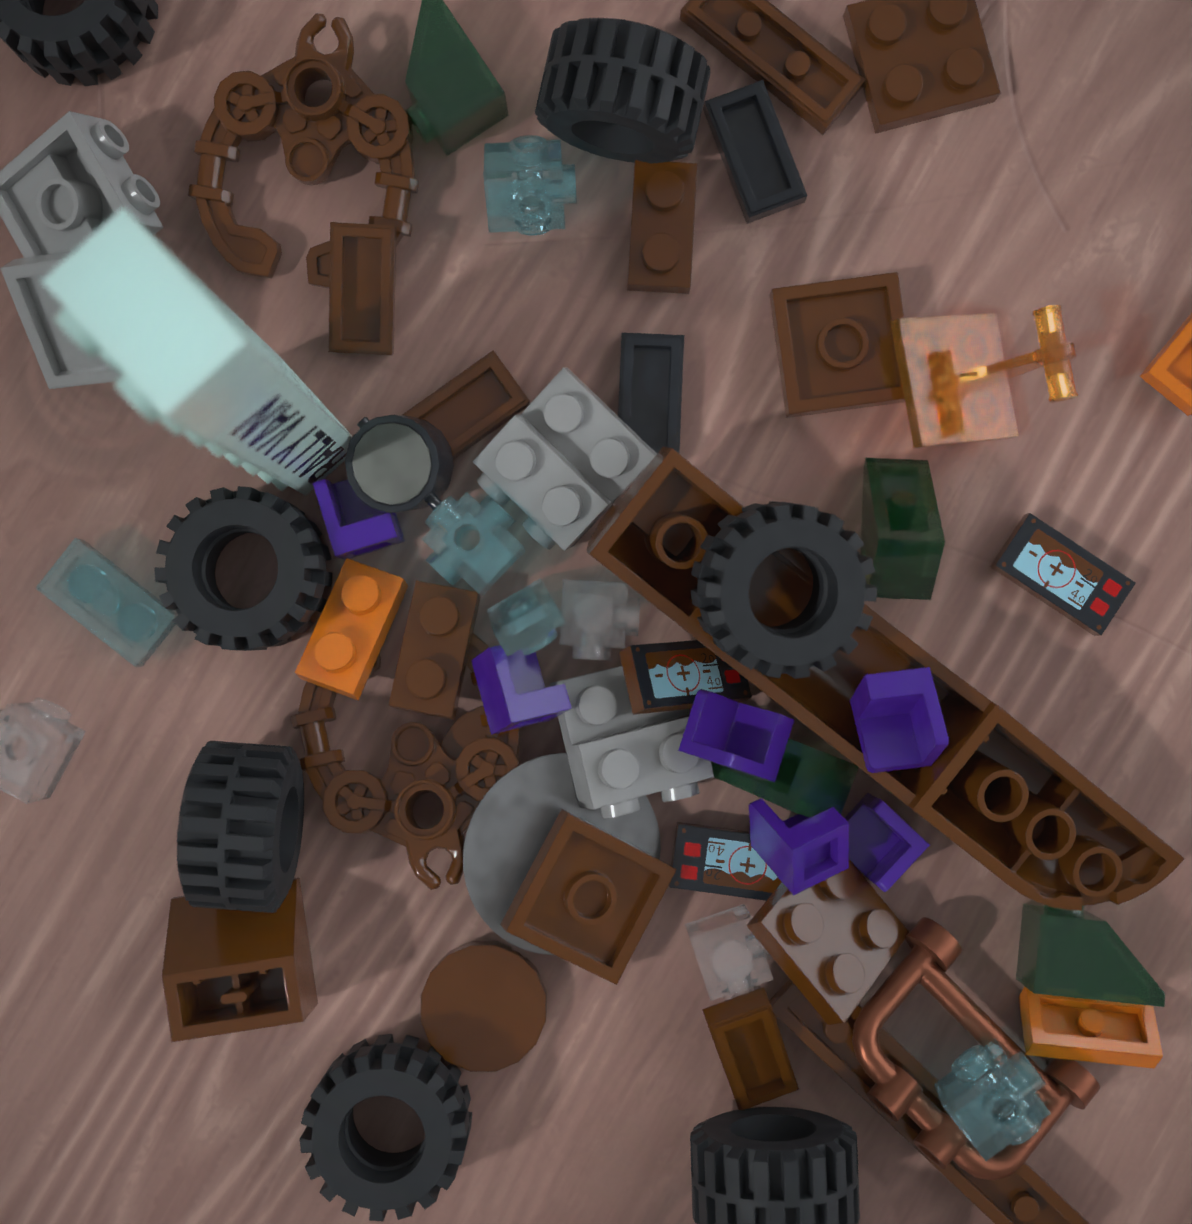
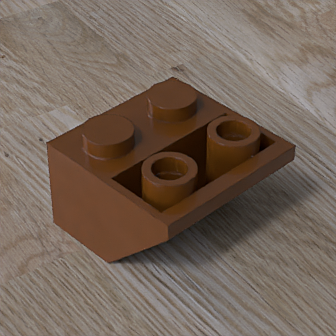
[162,878,318,1042]

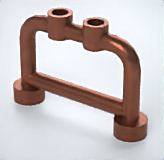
[852,917,1100,1181]

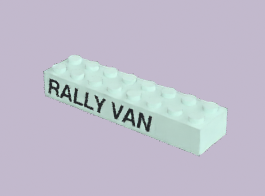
[41,207,353,495]

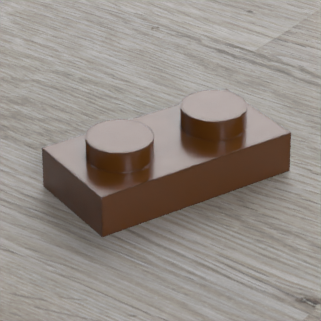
[627,160,698,294]
[388,580,481,720]

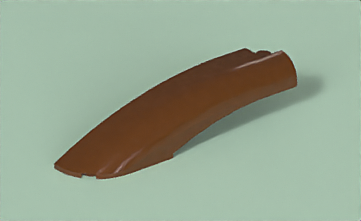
[586,447,1185,911]

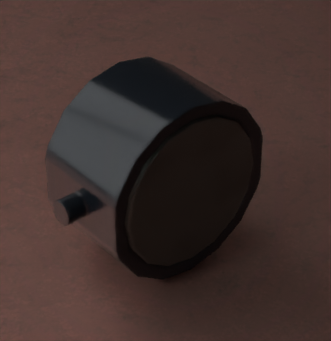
[345,414,454,513]

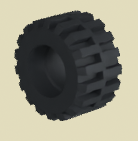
[0,0,158,86]
[535,18,711,163]
[154,486,333,651]
[691,501,877,679]
[177,741,304,913]
[300,1034,472,1221]
[690,1107,860,1224]

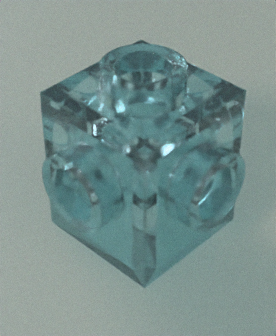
[483,135,577,236]
[422,492,526,595]
[934,1038,1051,1161]

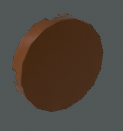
[420,941,547,1072]

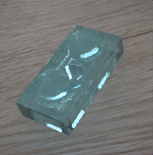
[36,538,178,667]
[487,578,566,656]

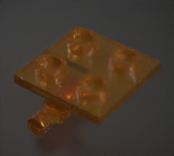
[891,305,1078,448]

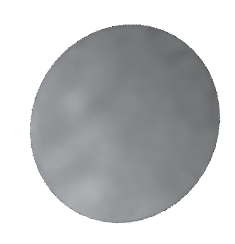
[463,753,661,955]

